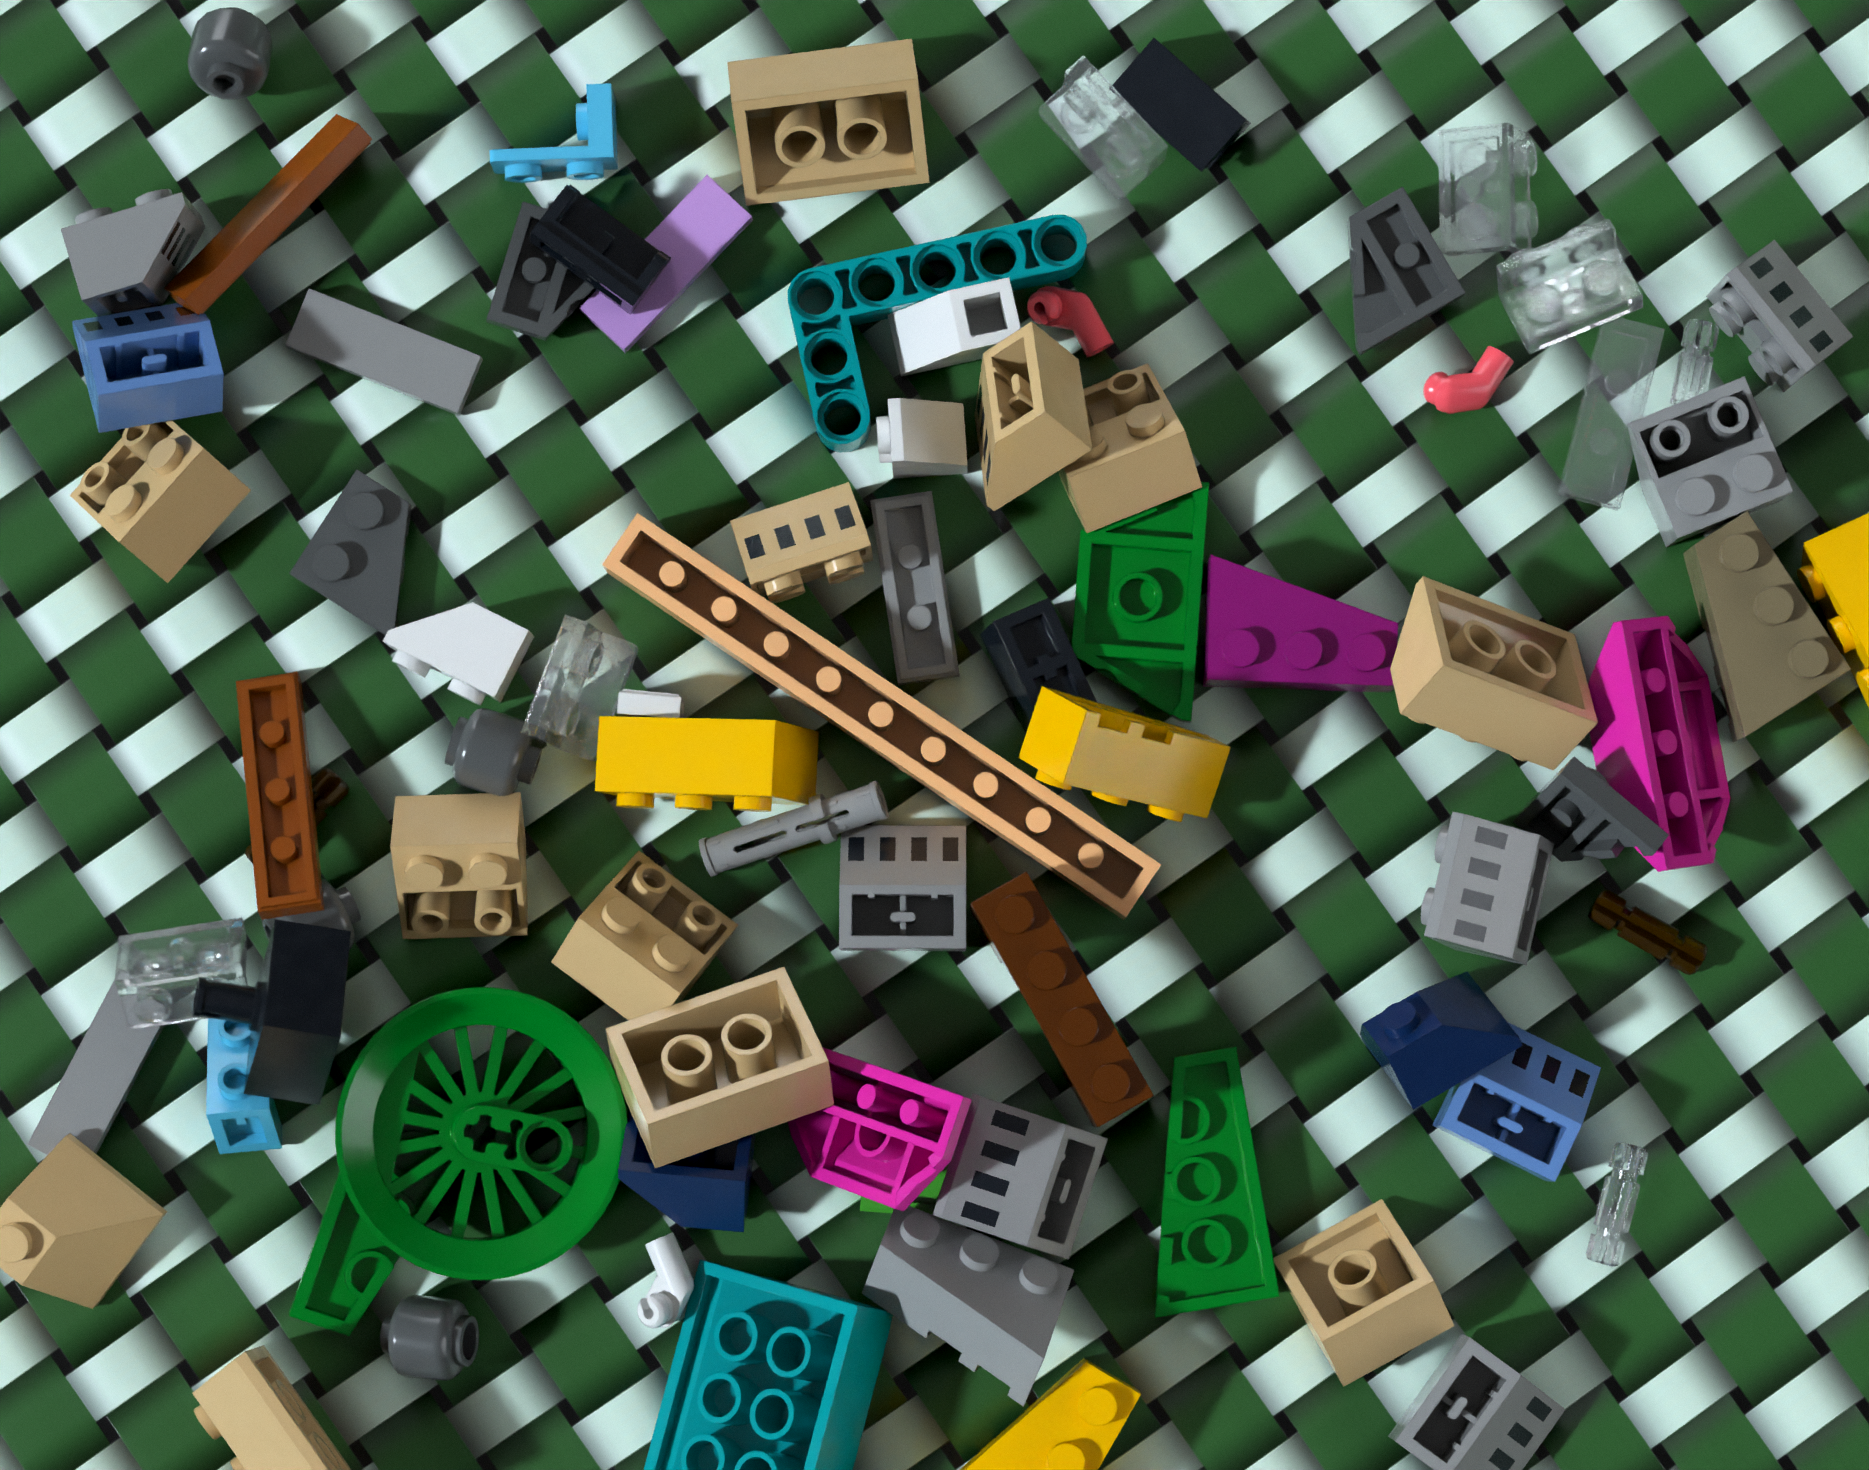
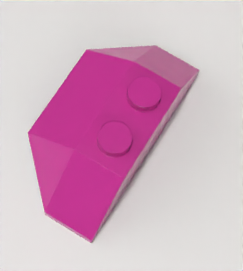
[1588,616,1731,872]
[788,1047,972,1211]

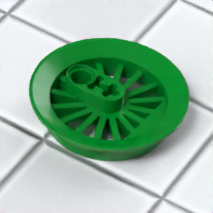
[335,987,628,1280]

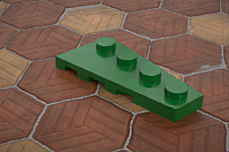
[1154,1047,1280,1318]
[289,1093,488,1336]

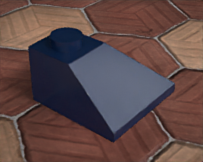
[1360,972,1523,1110]
[618,1109,755,1232]

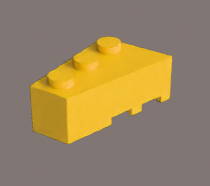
[1797,513,1869,708]
[1018,686,1231,822]
[595,716,819,812]
[960,1358,1141,1470]

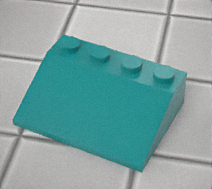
[644,1260,893,1470]

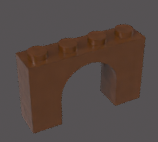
[970,871,1154,1127]

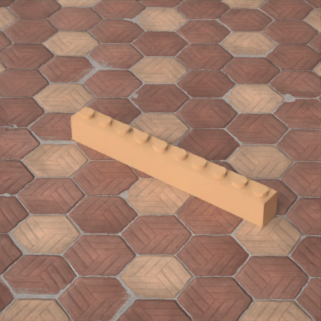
[602,513,1161,920]

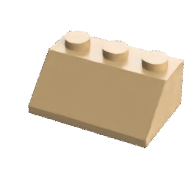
[727,39,930,206]
[1390,576,1598,771]
[192,1345,351,1470]

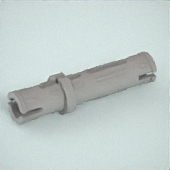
[699,781,889,877]

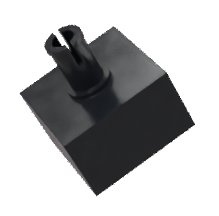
[192,919,351,1105]

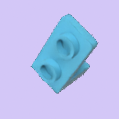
[489,83,618,183]
[206,1018,282,1154]

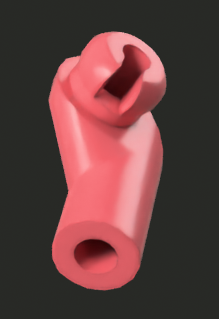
[1027,286,1114,357]
[1423,346,1514,414]

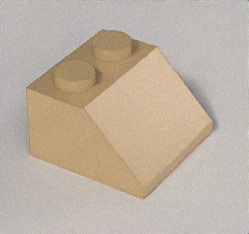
[1273,1199,1454,1387]

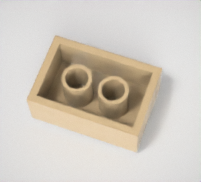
[605,967,834,1168]

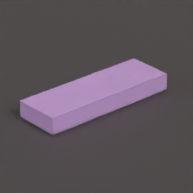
[579,175,753,353]

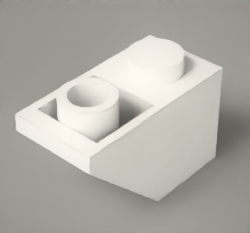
[888,277,1021,377]
[876,398,968,479]
[383,602,534,706]

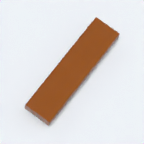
[164,114,372,315]
[236,672,324,920]

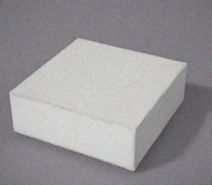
[617,689,685,718]

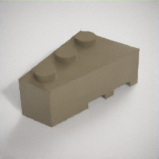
[1683,511,1851,742]

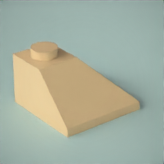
[0,1133,167,1309]

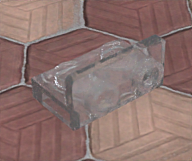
[1039,55,1168,200]
[1438,123,1539,256]
[1496,219,1643,354]
[521,614,638,761]
[115,917,249,1030]

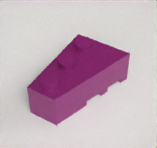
[1203,555,1398,693]

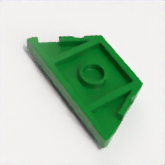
[1071,482,1209,723]

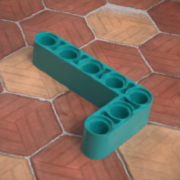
[788,215,1087,453]

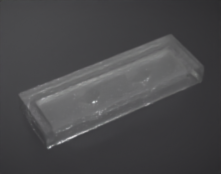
[1557,314,1665,510]

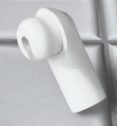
[637,1233,694,1328]

